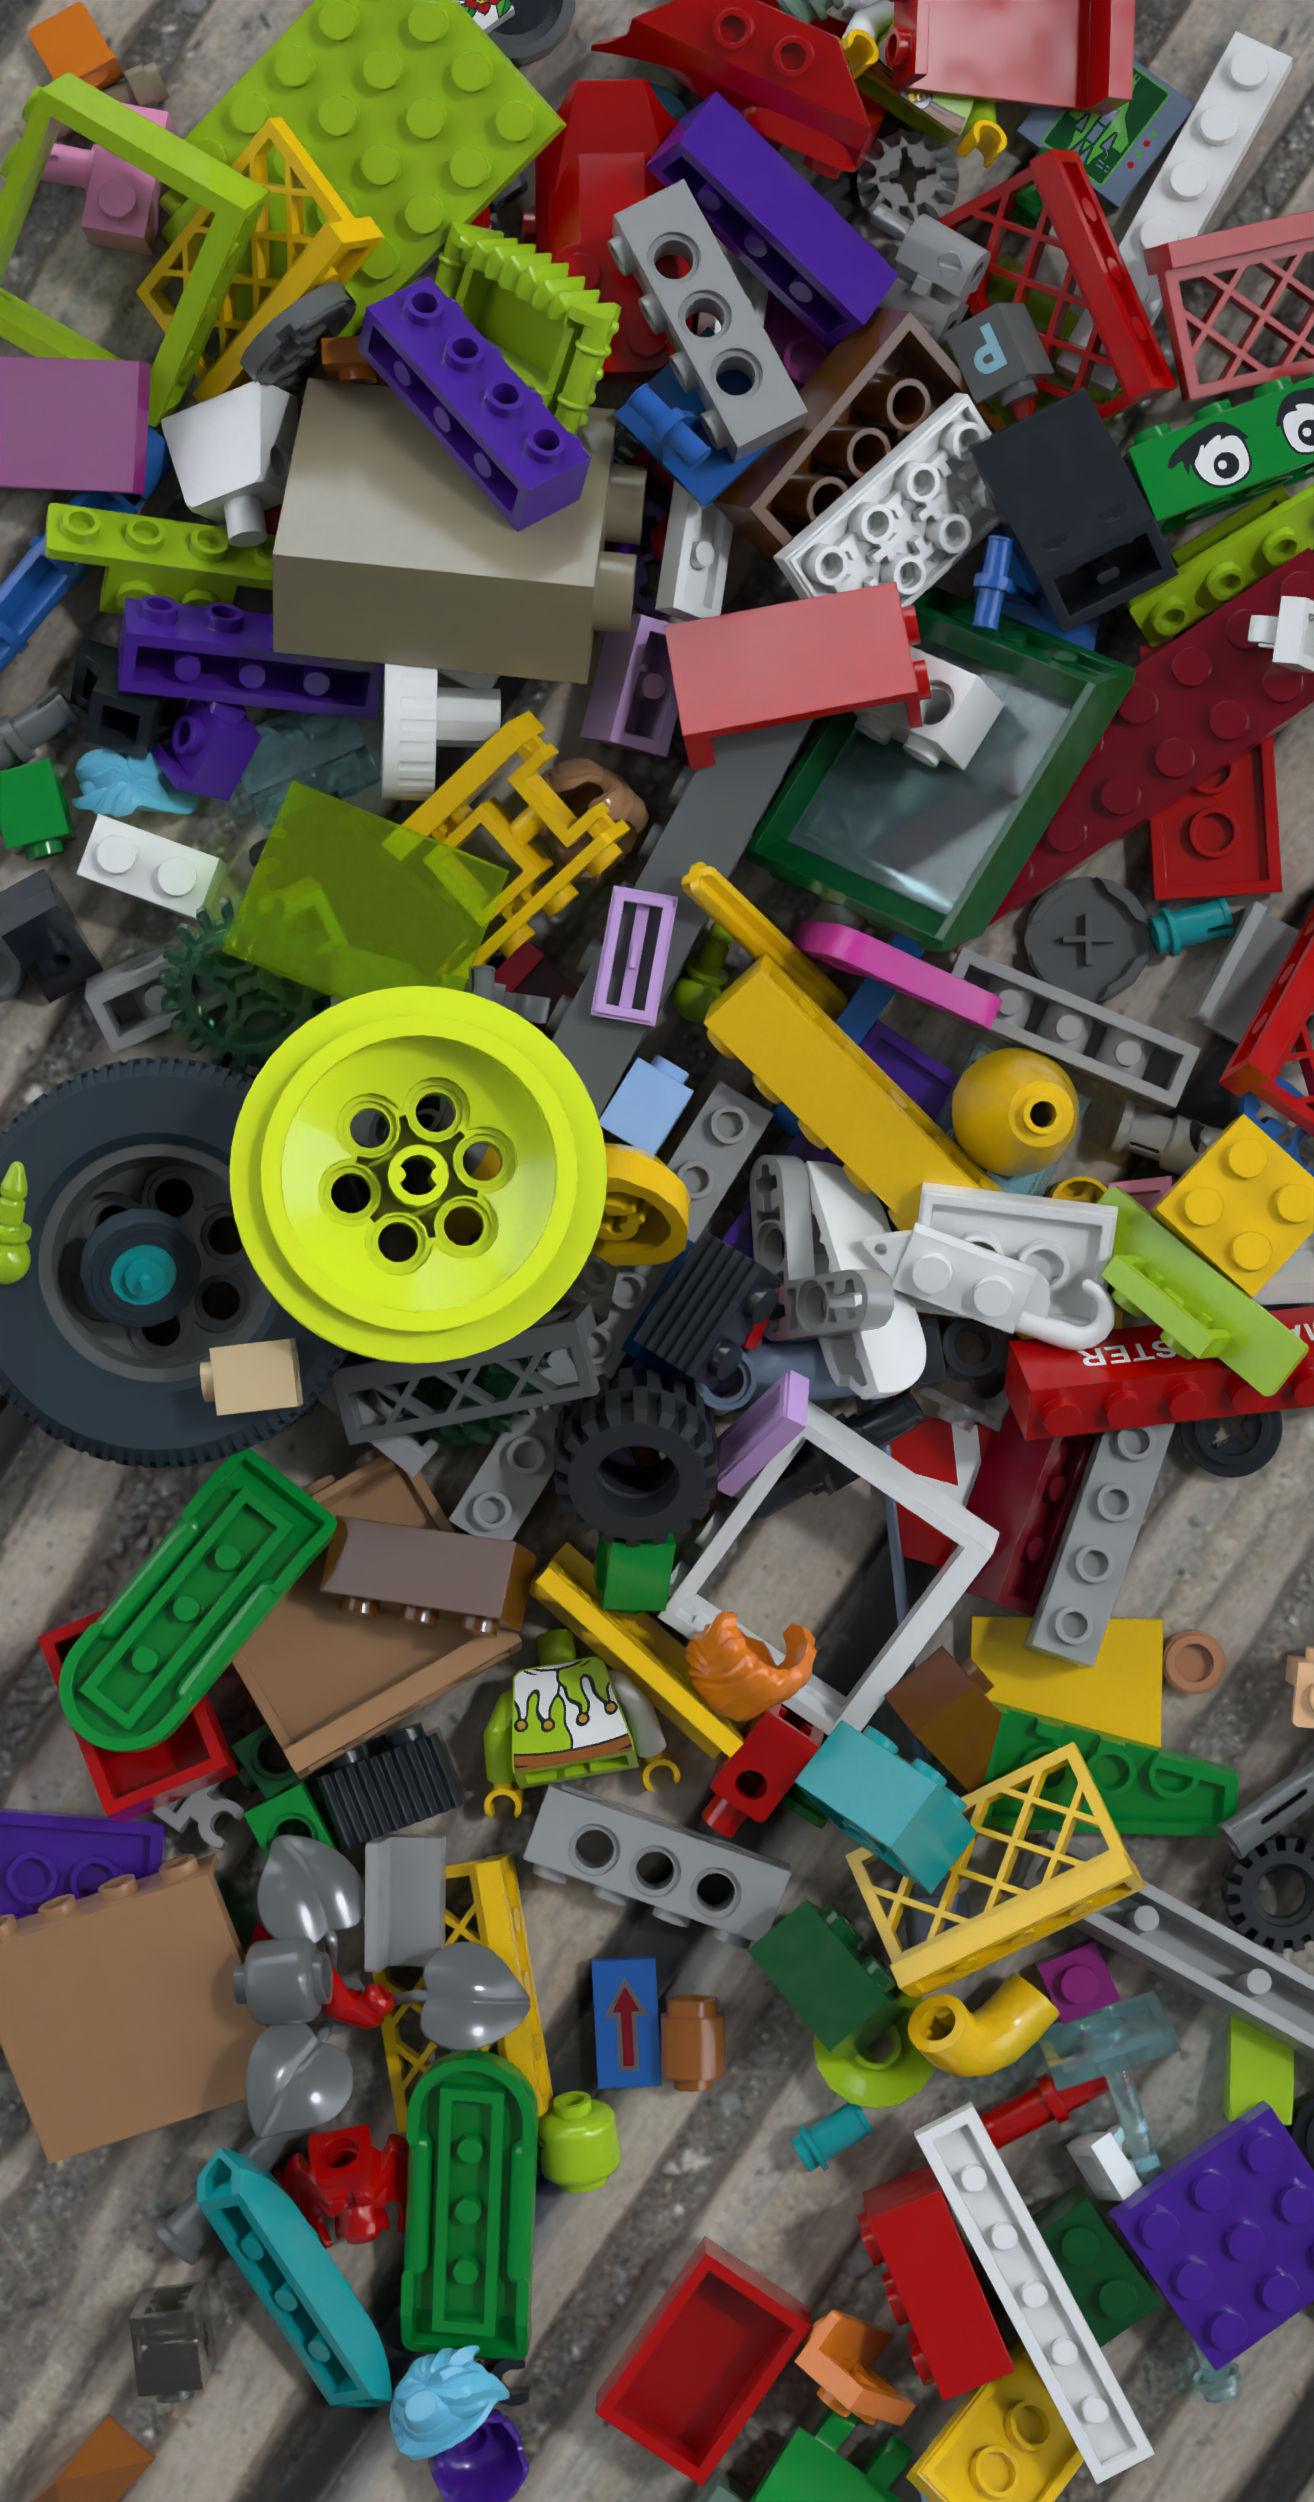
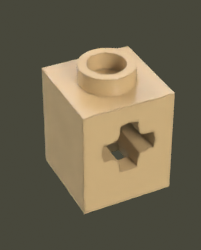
[200,1338,303,1416]

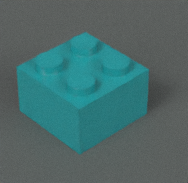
[794,1720,977,1894]

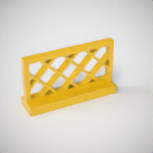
[136,116,385,403]
[529,1540,749,1760]
[845,1742,1146,2001]
[361,1852,554,2132]

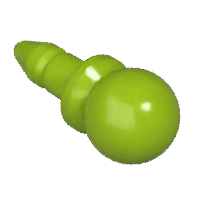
[672,922,734,1022]
[0,1161,32,1285]

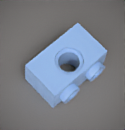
[599,1054,694,1156]

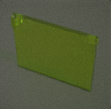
[222,780,509,1001]

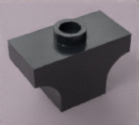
[70,638,191,760]
[0,868,104,1003]

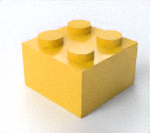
[1149,1114,1314,1298]

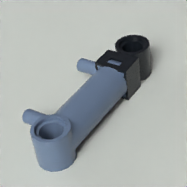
[688,1312,1006,1416]

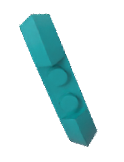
[197,2147,392,2408]

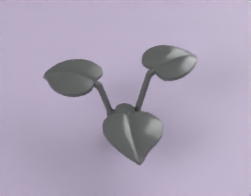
[245,1835,531,2138]

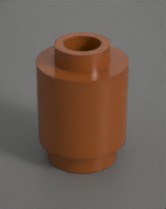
[661,1995,725,2092]

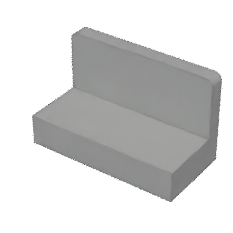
[1188,901,1299,1045]
[364,1834,446,1973]

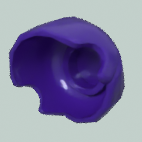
[428,2408,529,2502]

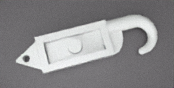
[863,1222,1116,1351]

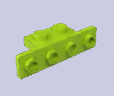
[1125,483,1314,646]
[45,503,276,614]
[1097,1186,1309,1396]

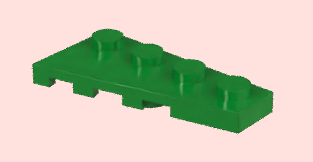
[981,1701,1239,1837]

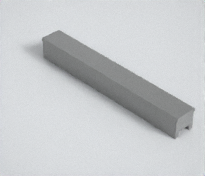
[1009,1829,1314,2062]

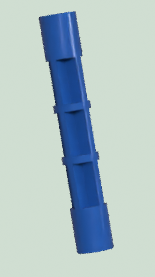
[0,426,174,673]

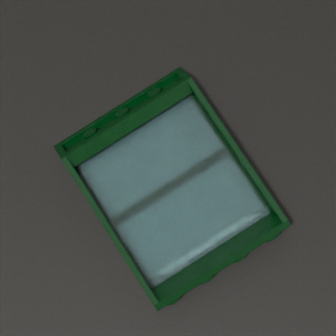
[745,587,1136,952]

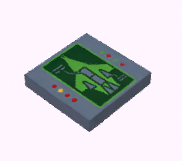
[1015,59,1195,212]

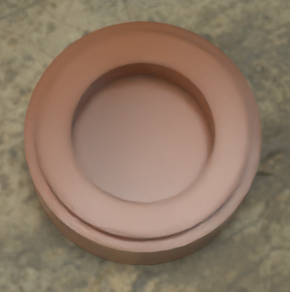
[1162,1629,1226,1695]

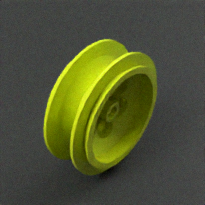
[229,986,607,1364]

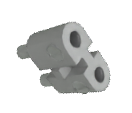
[870,203,991,349]

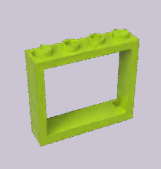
[0,72,270,428]

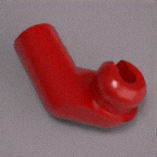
[321,1964,394,2029]

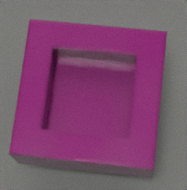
[1035,1938,1121,2025]

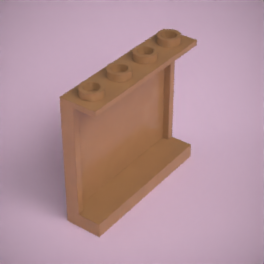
[232,1447,522,1779]
[0,1854,271,2164]

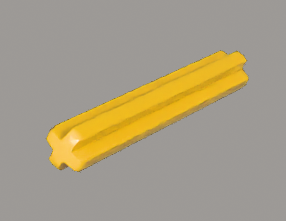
[681,862,848,1022]

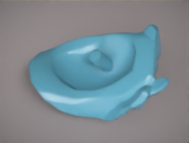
[72,744,199,817]
[390,2345,509,2461]

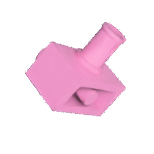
[41,103,177,256]

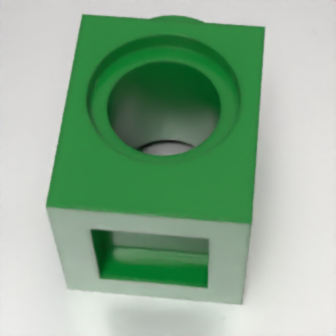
[0,759,77,862]
[593,1532,676,1615]
[243,1776,341,1859]

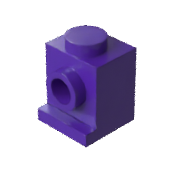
[151,699,262,801]

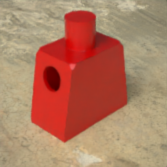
[701,1703,824,1837]

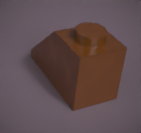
[884,1645,1002,1793]

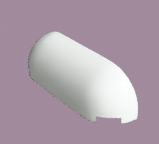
[805,1161,926,1399]

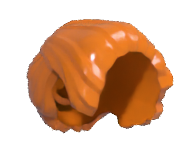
[685,1611,817,1722]

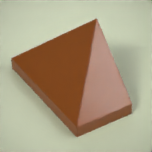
[29,2414,156,2502]

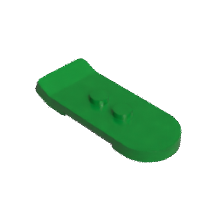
[59,1449,338,1753]
[400,2050,539,2360]

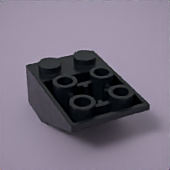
[968,387,1178,634]

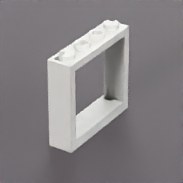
[658,1400,1000,1736]

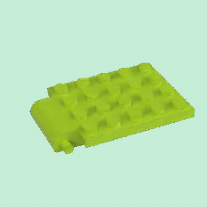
[158,0,567,366]

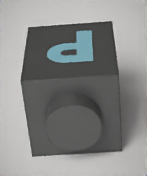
[944,303,1055,409]

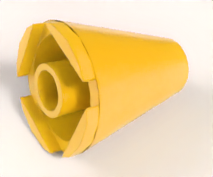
[951,1048,1079,1176]

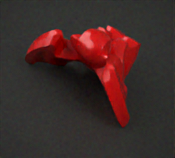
[272,2124,408,2249]

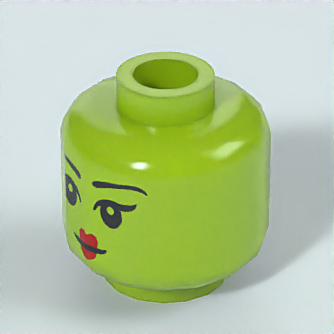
[537,2091,621,2193]

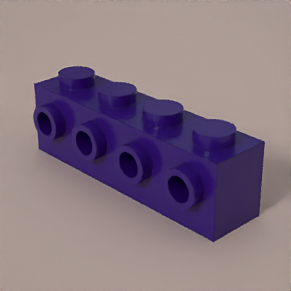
[646,91,899,348]
[358,277,591,532]
[117,595,385,720]

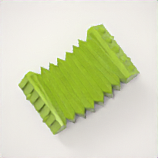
[434,222,622,435]

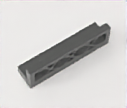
[331,1303,600,1445]

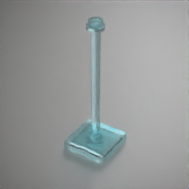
[1037,1991,1242,2403]

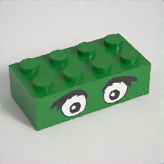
[1123,375,1314,535]

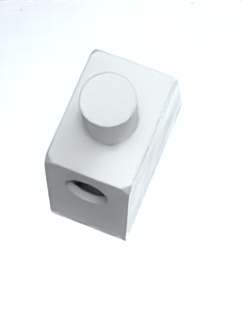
[161,381,298,547]

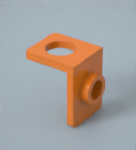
[28,2,125,91]

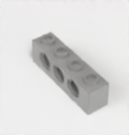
[607,179,808,463]
[85,878,348,1054]
[933,947,1201,1111]
[1022,1423,1175,1669]
[523,1782,791,1949]

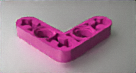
[792,920,1003,1030]

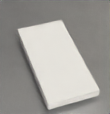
[773,393,1001,607]

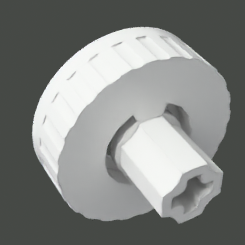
[381,664,501,801]

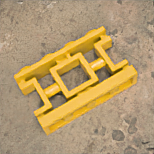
[380,711,631,987]

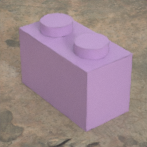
[580,614,678,757]

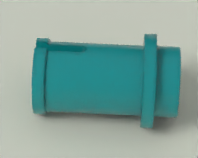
[1148,897,1234,957]
[789,2102,875,2172]

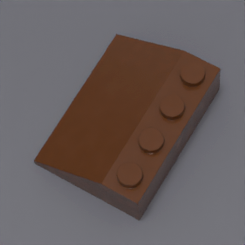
[712,307,1007,568]

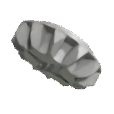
[857,128,959,222]

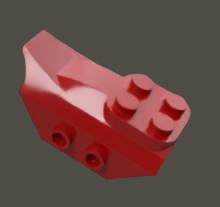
[590,0,887,179]
[523,79,692,383]

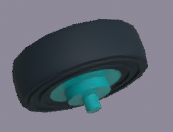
[80,1209,202,1327]

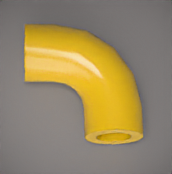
[907,1972,1060,2078]

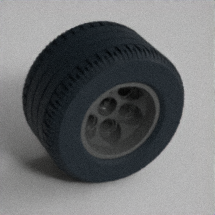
[0,1057,368,1468]

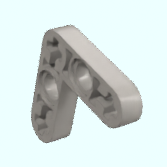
[750,1155,895,1341]

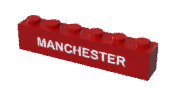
[1004,1306,1314,1441]

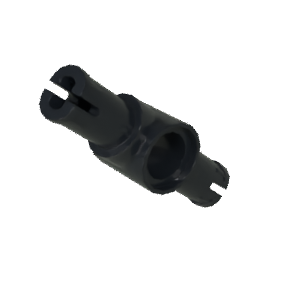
[756,1390,927,1520]

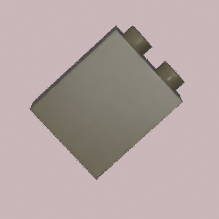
[272,378,648,684]

